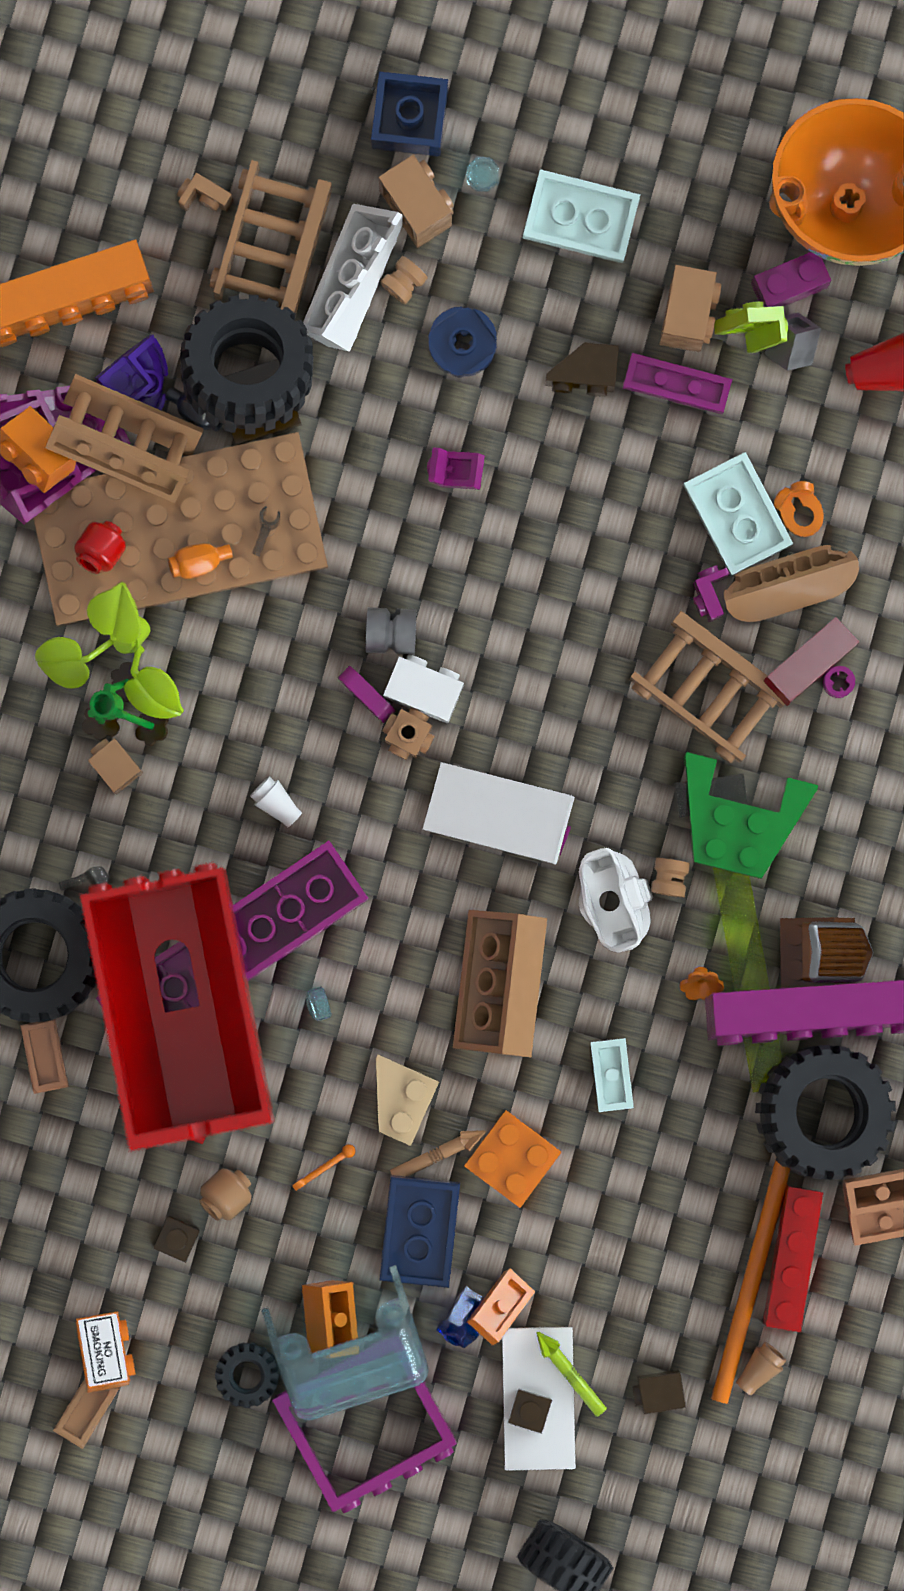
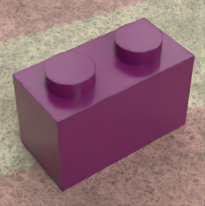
[751,252,832,307]

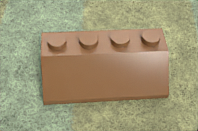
[453,910,547,1057]

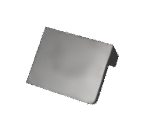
[765,313,821,371]

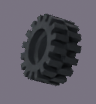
[215,1342,279,1408]

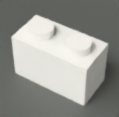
[383,654,464,724]

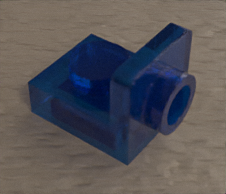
[436,1286,484,1348]

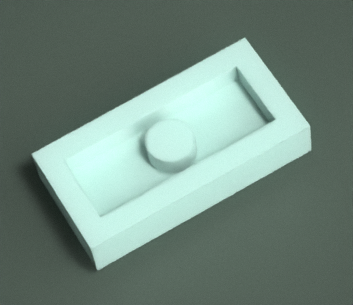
[590,1038,634,1112]

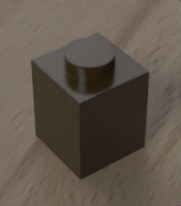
[632,1370,686,1414]

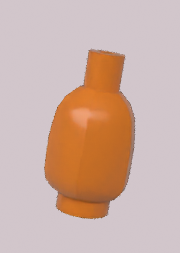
[168,543,233,579]

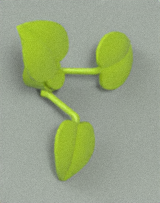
[35,582,184,719]

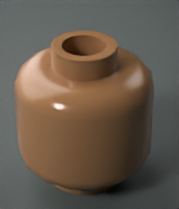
[199,1169,251,1221]

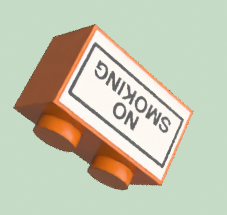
[76,1312,135,1393]

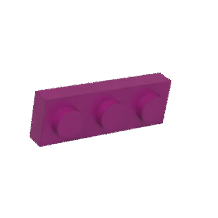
[623,353,732,414]

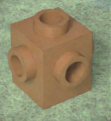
[382,707,435,760]

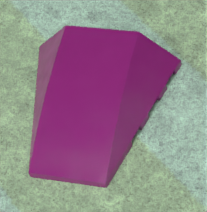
[0,382,131,525]

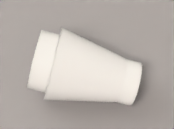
[250,776,302,828]

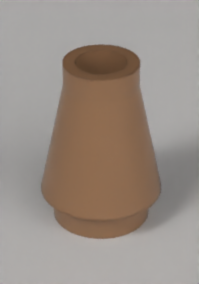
[736,1342,786,1396]

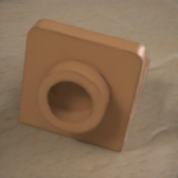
[177,173,234,212]

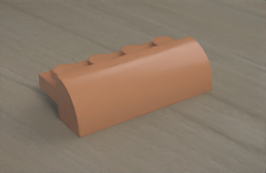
[843,1169,904,1246]

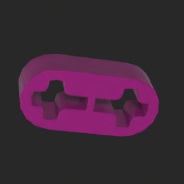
[337,665,396,724]

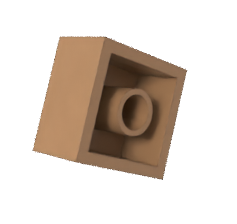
[378,154,454,249]
[659,265,721,353]

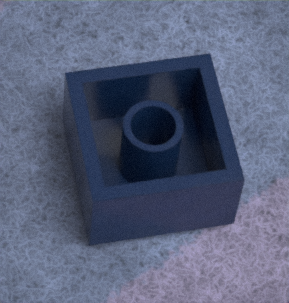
[371,71,448,156]

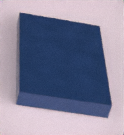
[379,1175,460,1288]

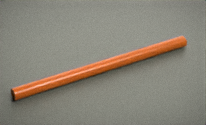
[711,1159,791,1404]

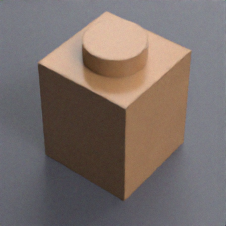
[88,738,143,795]

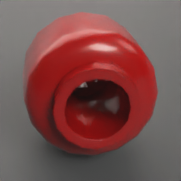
[74,521,126,574]

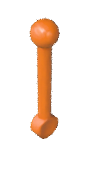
[292,1144,356,1191]

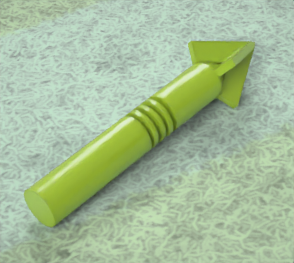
[536,1331,607,1417]

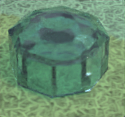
[467,157,499,192]
[306,986,332,1021]

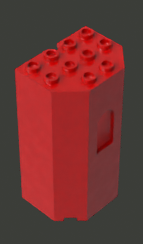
[80,862,275,1151]

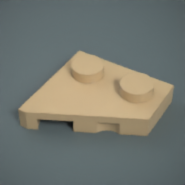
[376,1055,439,1146]

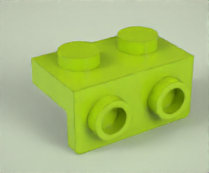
[714,302,788,353]

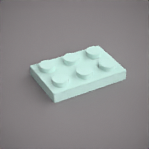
[523,169,640,263]
[683,452,793,577]

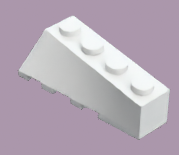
[303,204,403,352]

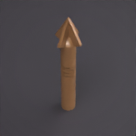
[390,1130,486,1177]

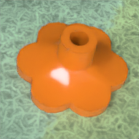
[680,967,724,1000]

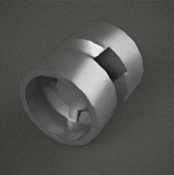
[366,607,416,655]

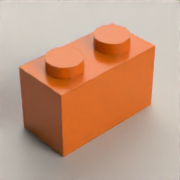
[0,406,77,493]
[302,1280,359,1358]

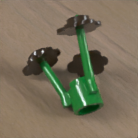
[82,662,169,746]

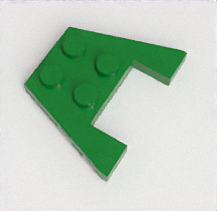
[684,752,818,879]

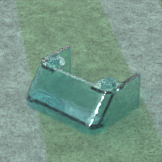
[261,1265,429,1420]

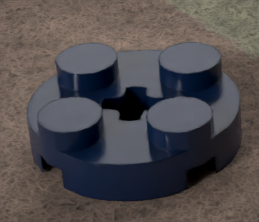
[429,307,497,378]

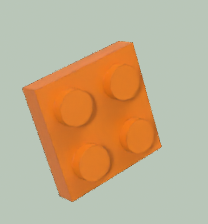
[464,1110,562,1208]

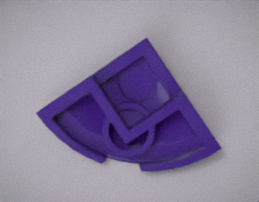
[95,334,168,410]

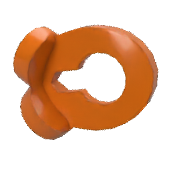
[773,481,824,537]

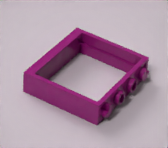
[272,1329,457,1513]

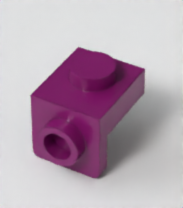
[427,448,485,490]
[693,565,729,622]

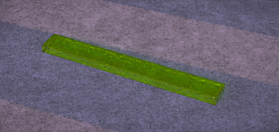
[712,867,782,1093]

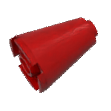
[845,333,904,392]

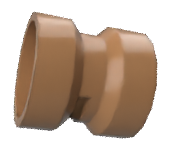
[380,256,428,305]
[650,858,690,898]

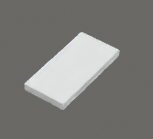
[423,762,575,864]
[502,1327,575,1470]

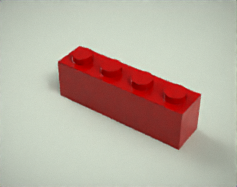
[762,1185,823,1332]

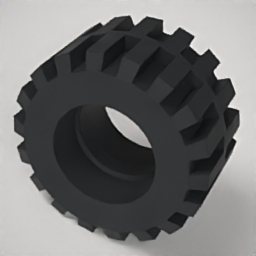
[517,1519,614,1591]

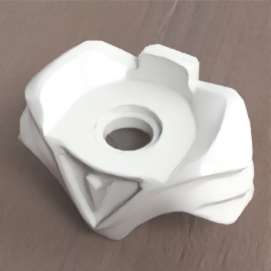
[579,848,653,953]

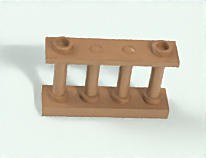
[209,160,332,318]
[45,374,204,503]
[629,611,785,764]

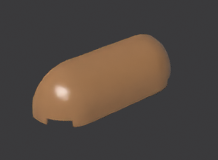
[724,545,859,622]

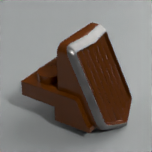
[780,917,874,988]

